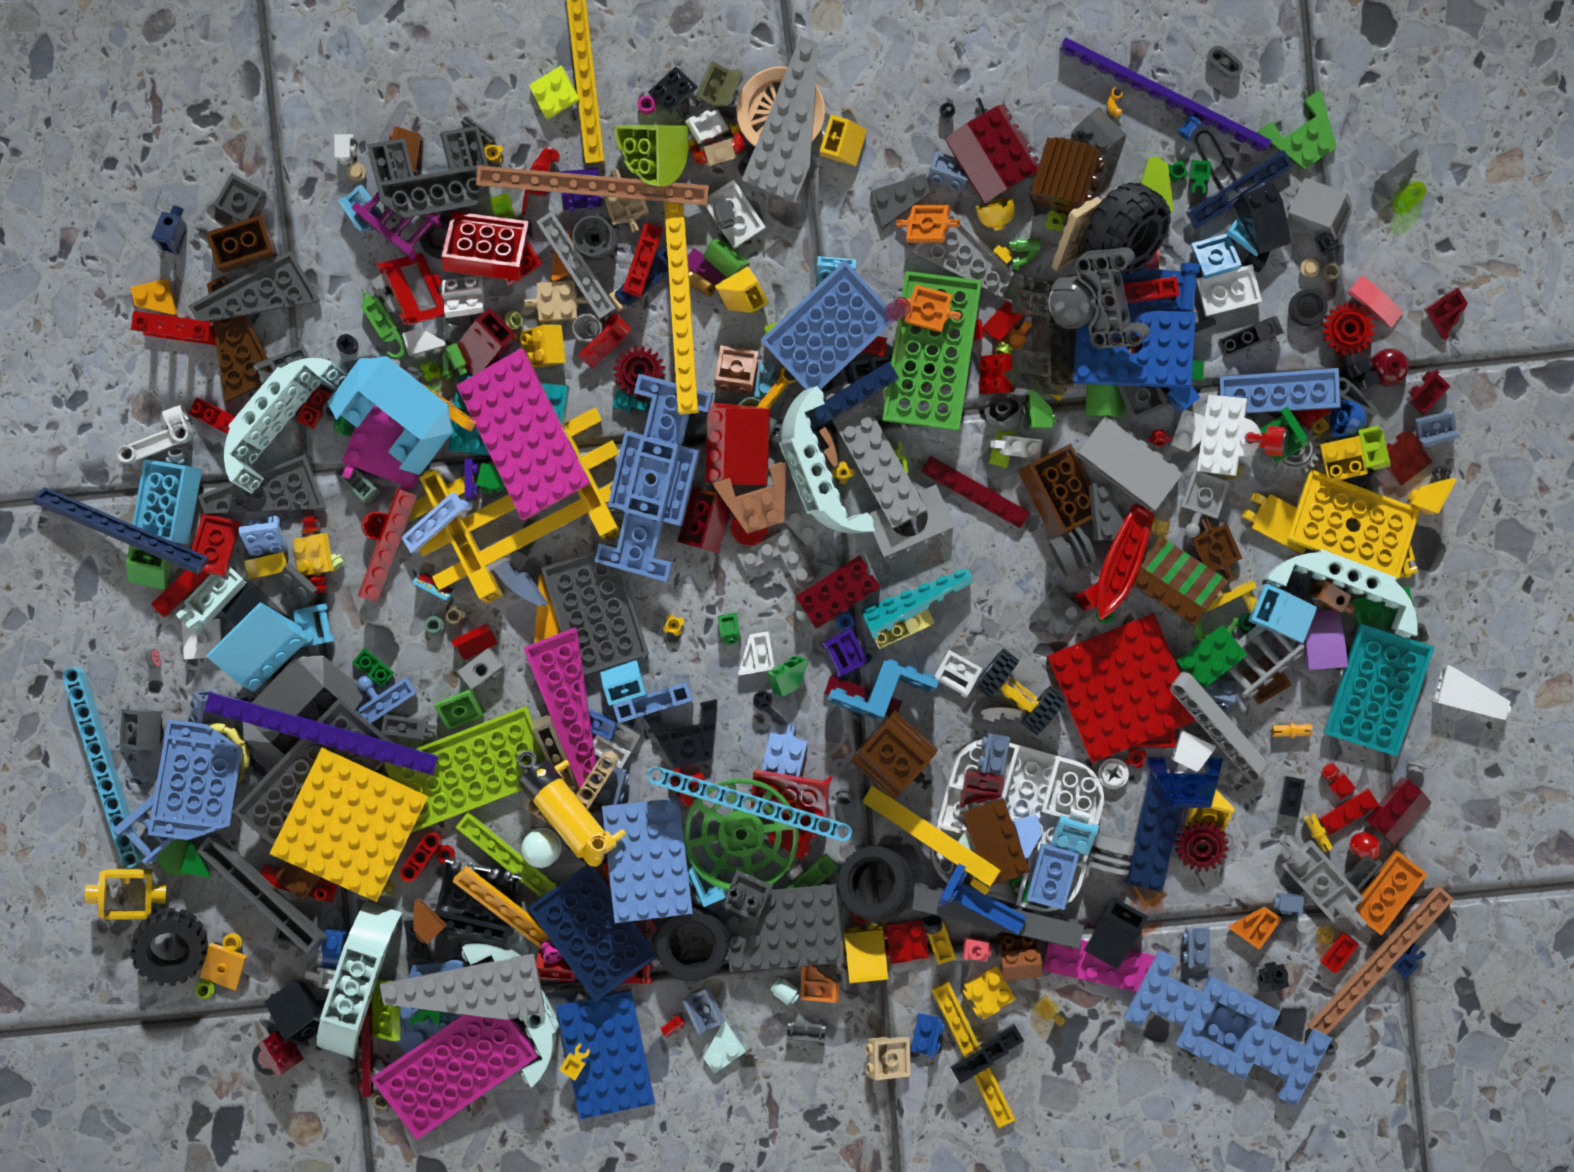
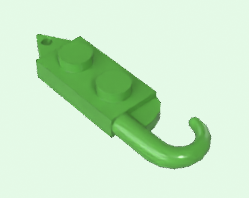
[361,291,407,360]

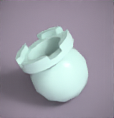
[521,827,562,868]

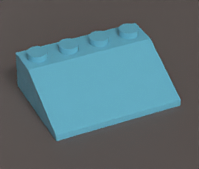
[132,459,202,544]
[206,602,308,692]

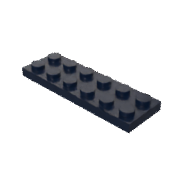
[1123,771,1188,892]

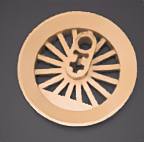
[737,67,825,146]

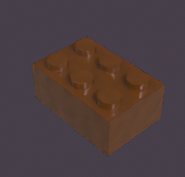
[206,215,278,273]

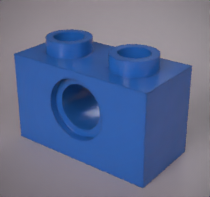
[1166,386,1201,413]

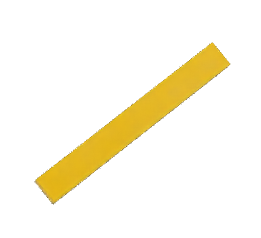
[862,786,1001,887]
[931,981,1016,1129]

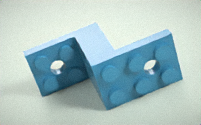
[826,659,939,722]

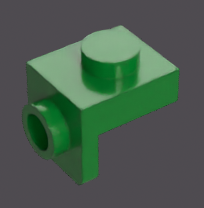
[333,416,355,437]

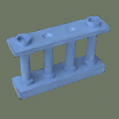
[112,793,176,865]

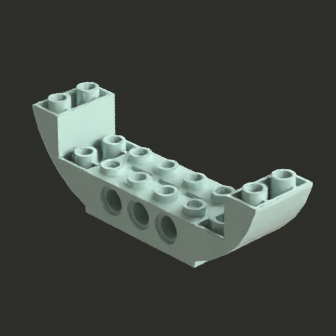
[224,358,348,494]
[779,386,875,534]
[1263,549,1417,638]
[317,901,402,1059]
[462,940,560,1087]

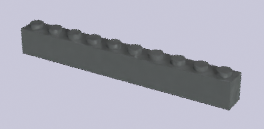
[892,883,1084,949]

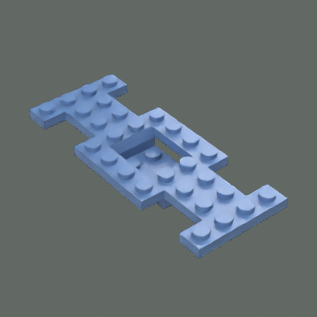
[1123,949,1332,1106]

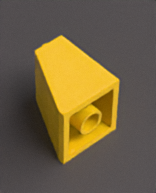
[844,924,888,983]

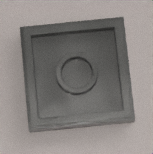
[213,173,266,221]

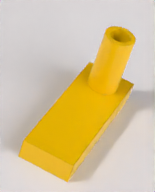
[1206,580,1257,614]

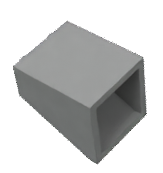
[1287,178,1352,241]

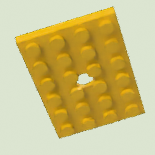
[1287,469,1420,580]

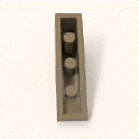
[533,714,579,791]

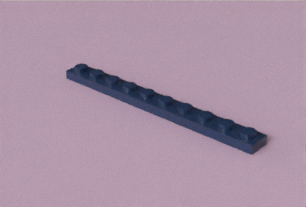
[33,487,209,574]

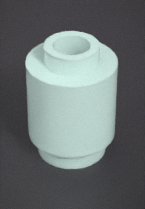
[770,977,799,1005]

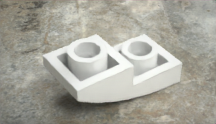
[980,707,1022,722]

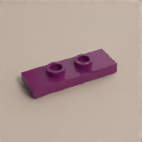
[688,248,727,289]

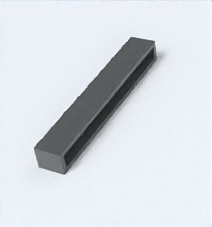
[197,835,328,954]

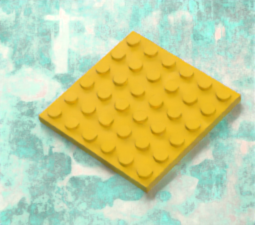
[269,747,428,902]

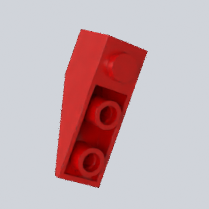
[188,397,236,434]

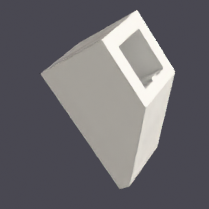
[402,328,448,359]

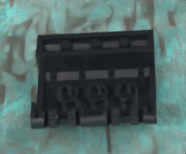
[434,857,522,947]

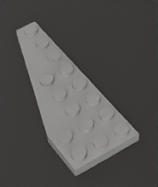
[380,953,545,1020]

